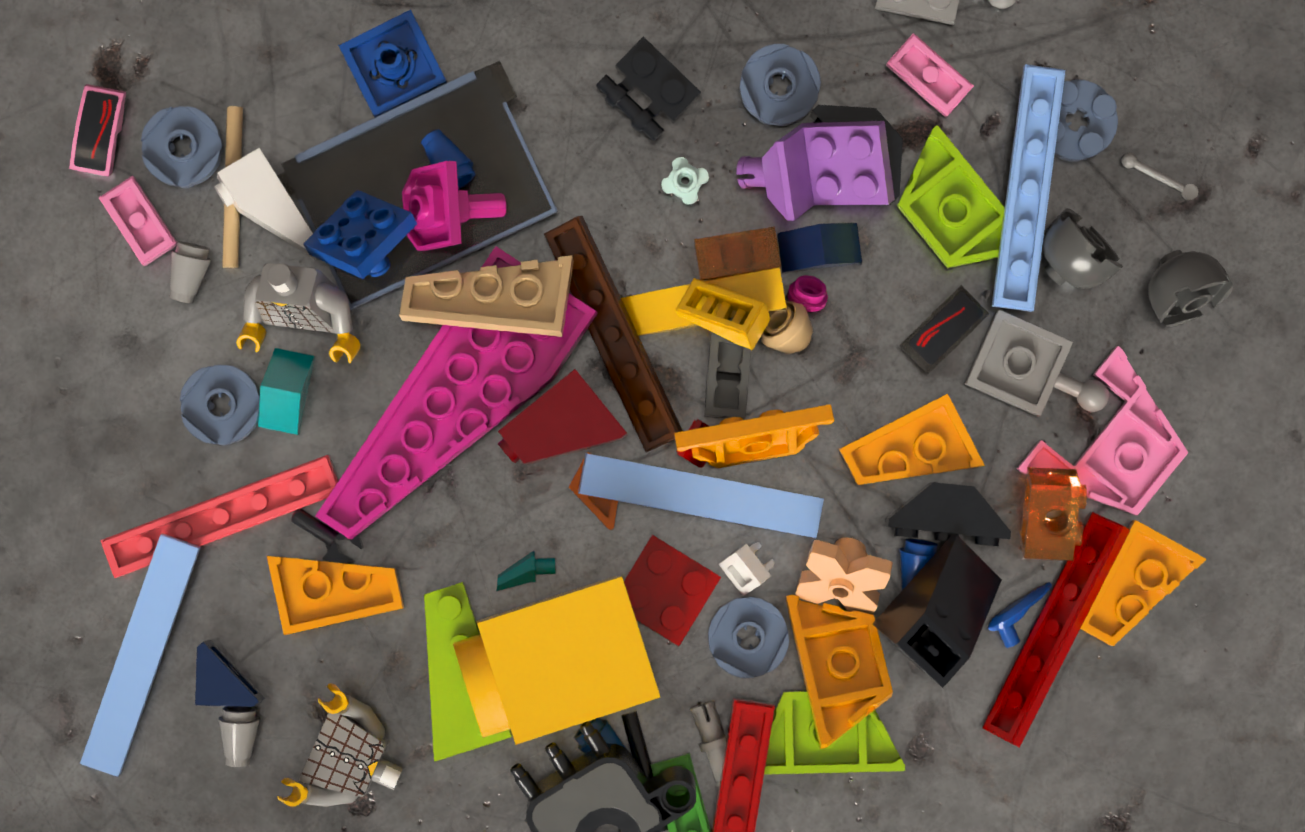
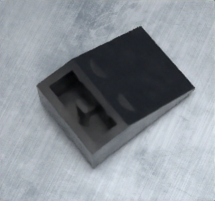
[872,533,1002,688]

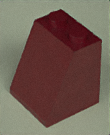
[498,369,628,465]

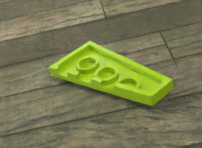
[424,582,512,762]

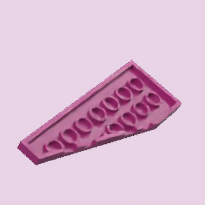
[315,246,598,540]

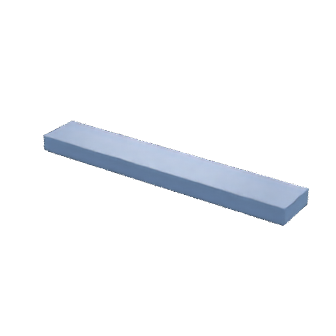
[992,64,1066,312]
[578,453,824,538]
[80,533,201,777]

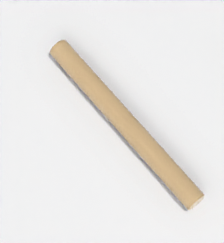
[222,106,243,269]

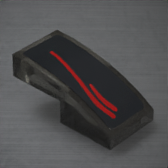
[899,285,989,374]

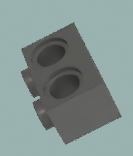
[704,333,751,420]

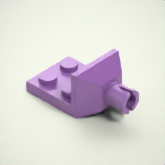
[737,121,895,221]

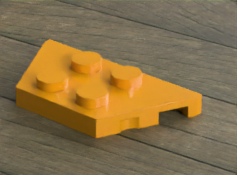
[674,404,834,468]
[786,595,893,749]

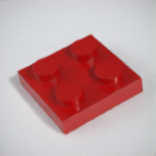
[624,535,721,647]

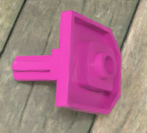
[402,161,507,251]

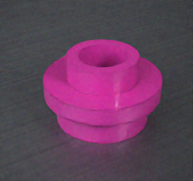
[787,275,828,312]

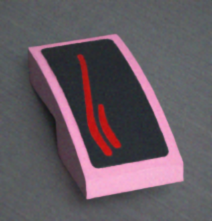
[69,84,126,177]

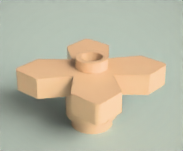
[795,537,893,615]

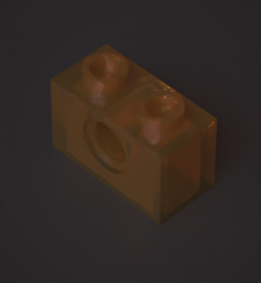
[693,226,781,281]
[1020,467,1087,560]

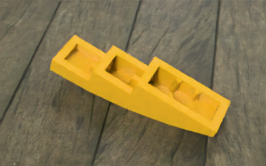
[621,267,787,336]

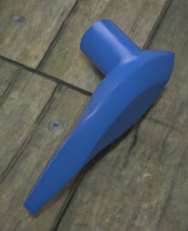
[988,582,1052,648]

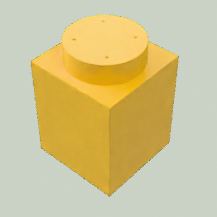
[453,576,661,745]

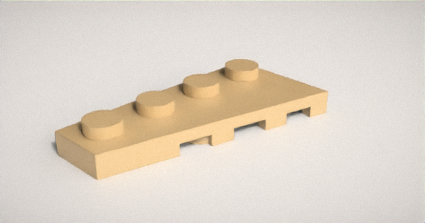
[399,255,574,337]

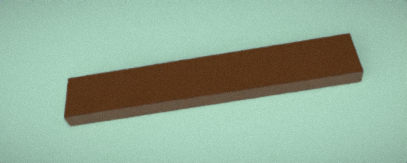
[544,216,683,453]

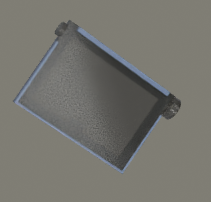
[277,60,558,310]

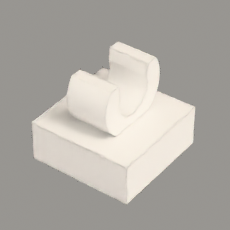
[718,542,775,596]

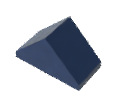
[777,223,862,274]
[195,640,265,707]

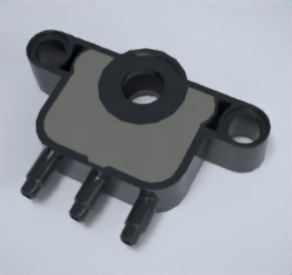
[510,721,696,832]

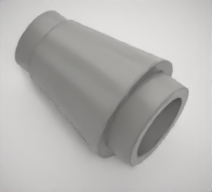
[169,241,211,303]
[219,706,260,767]

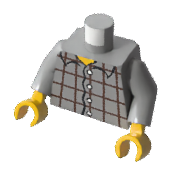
[236,263,361,363]
[277,683,404,807]

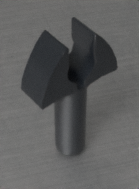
[291,508,364,563]

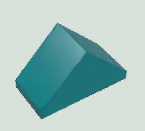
[258,348,315,435]

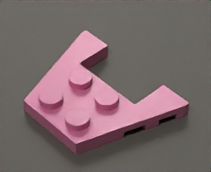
[1016,346,1188,516]

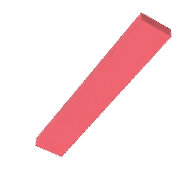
[100,455,339,578]

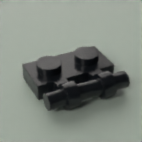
[596,36,701,141]

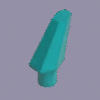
[496,551,556,591]

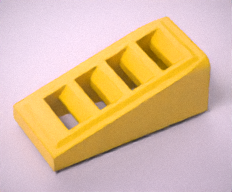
[675,278,770,350]

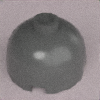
[1043,208,1123,289]
[1148,250,1234,327]

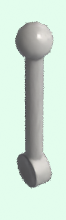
[1121,153,1199,201]

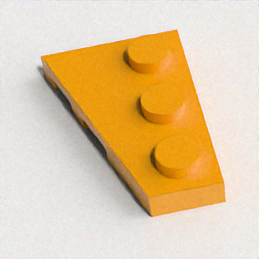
[839,394,985,485]
[1080,520,1207,646]
[267,556,405,635]

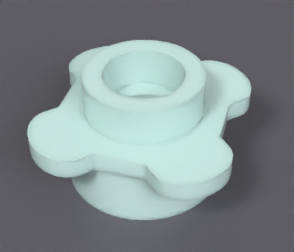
[661,157,709,205]

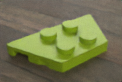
[897,125,1005,269]
[764,690,905,774]

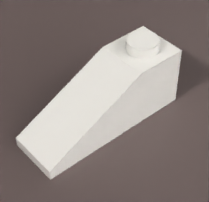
[214,148,317,260]

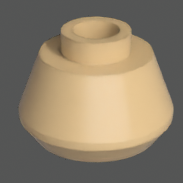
[760,301,813,354]

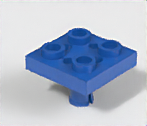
[338,9,447,117]
[303,190,417,279]

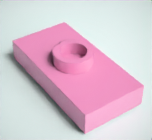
[886,33,974,118]
[99,176,177,266]

